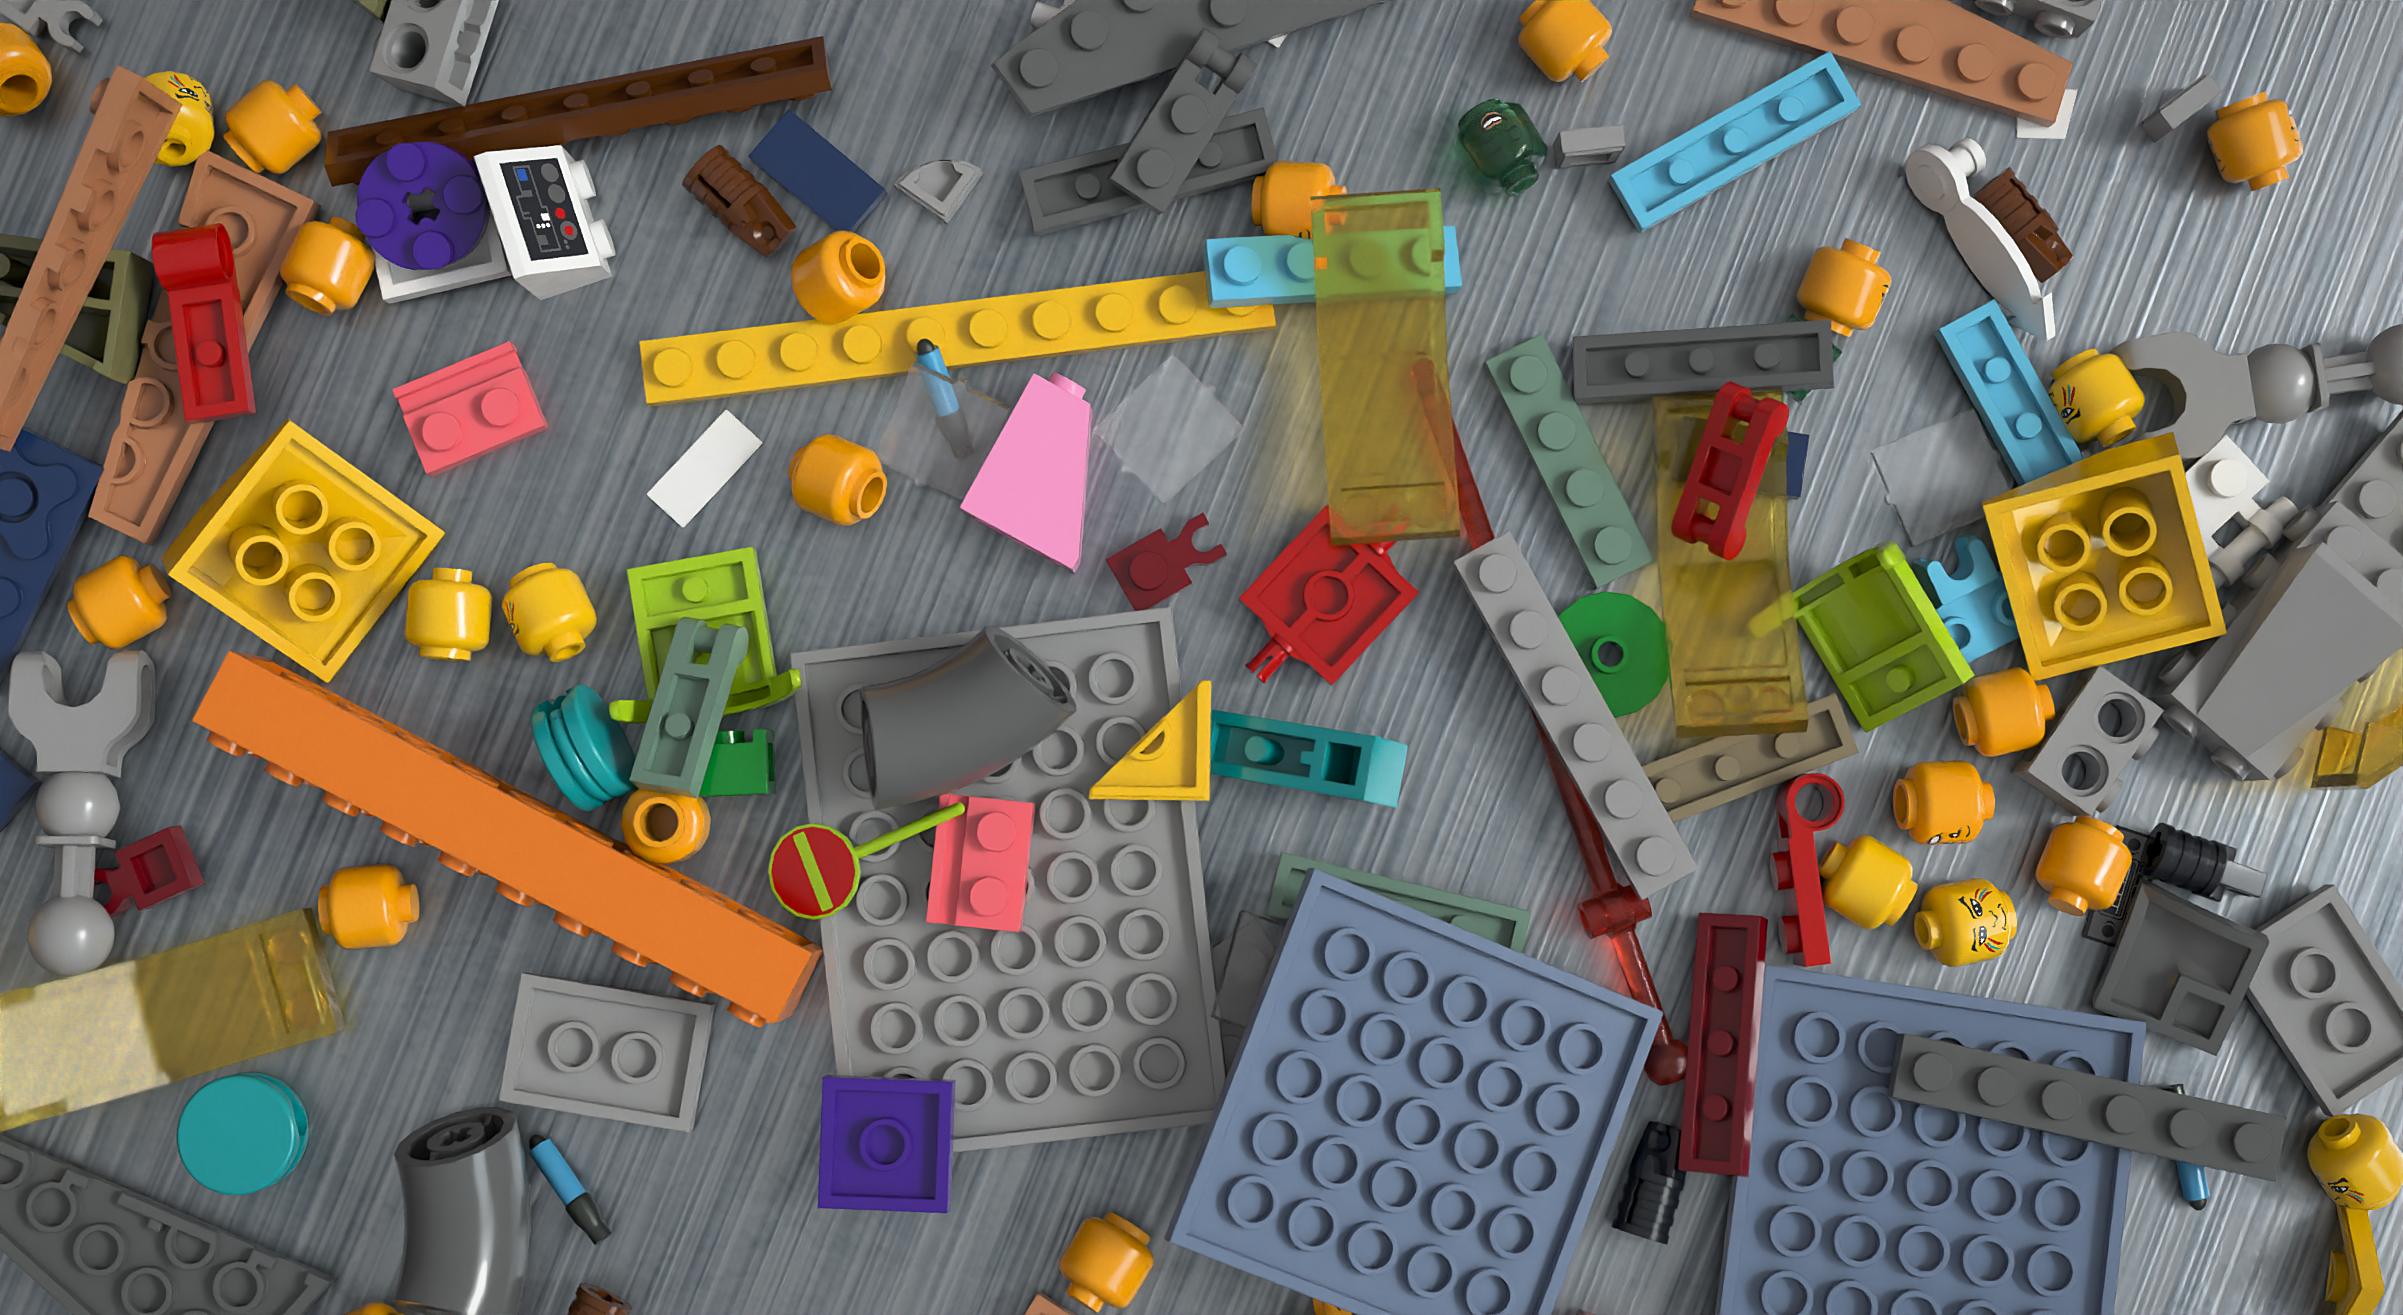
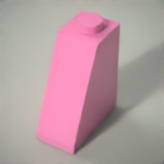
[959,372,1092,574]

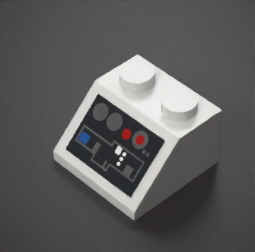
[474,145,616,300]

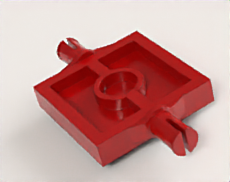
[1238,506,1419,686]

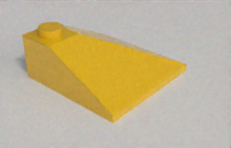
[161,418,445,683]
[1982,432,2227,681]

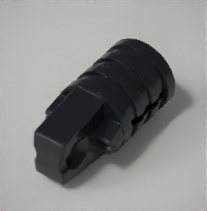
[2140,822,2267,902]
[1611,1121,1686,1245]

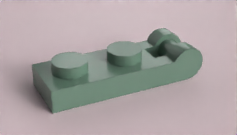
[629,617,749,799]

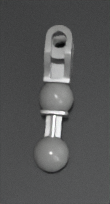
[2110,324,2403,464]
[8,650,156,977]

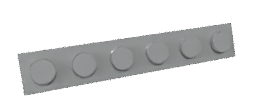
[1452,531,1698,900]

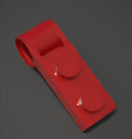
[151,223,256,424]
[1770,773,1845,967]

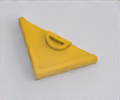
[1089,680,1212,801]
[2325,1204,2385,1315]

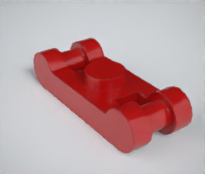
[1671,381,1789,561]

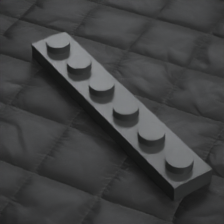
[1887,1033,2287,1182]

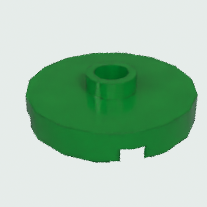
[1558,591,1673,718]

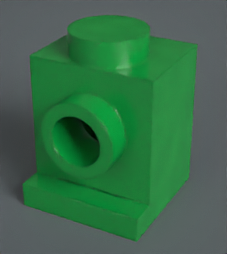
[698,729,776,797]

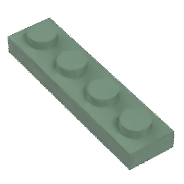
[1483,334,1655,590]
[1267,852,1532,953]

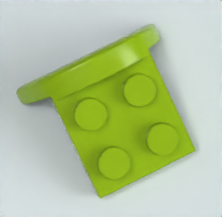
[1743,540,1975,733]
[609,547,801,725]

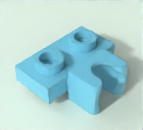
[1912,535,2020,663]

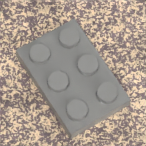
[2246,884,2403,1117]
[498,972,715,1133]

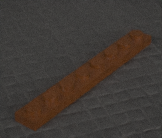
[324,36,832,187]

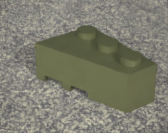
[0,233,154,385]

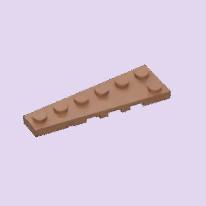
[1689,0,2073,128]
[0,65,183,452]
[88,150,321,546]

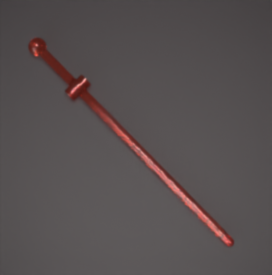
[1411,360,1688,1086]

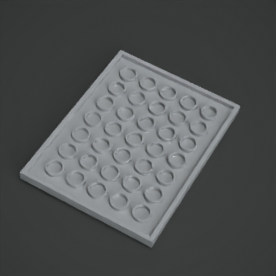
[790,607,1227,1153]

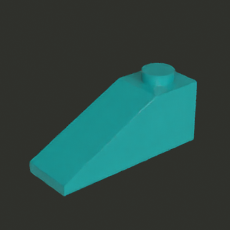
[1210,709,1408,808]

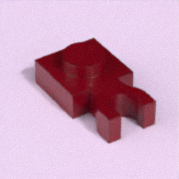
[1106,513,1227,611]
[94,825,205,918]

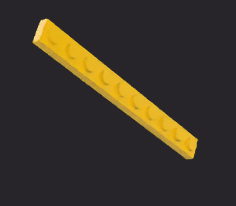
[639,271,1276,407]

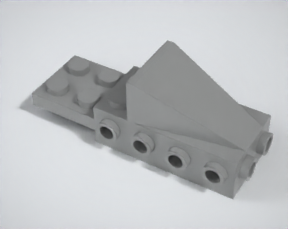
[2148,410,2403,781]

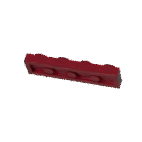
[1678,913,1768,1178]

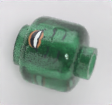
[1453,98,1548,197]

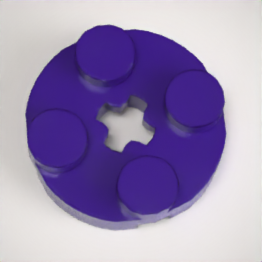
[355,142,490,270]

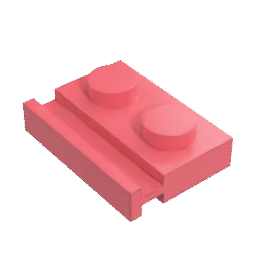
[392,341,549,477]
[926,794,1036,932]

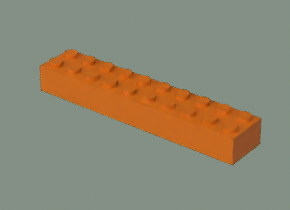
[192,651,823,1028]

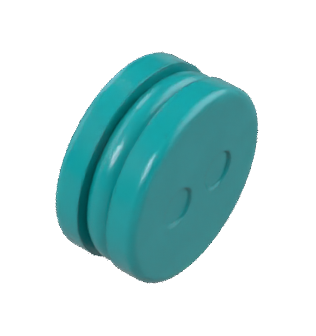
[531,684,636,812]
[176,1072,309,1196]

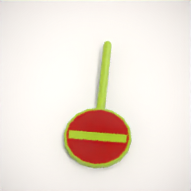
[768,802,965,920]

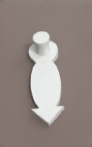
[1905,138,2055,341]

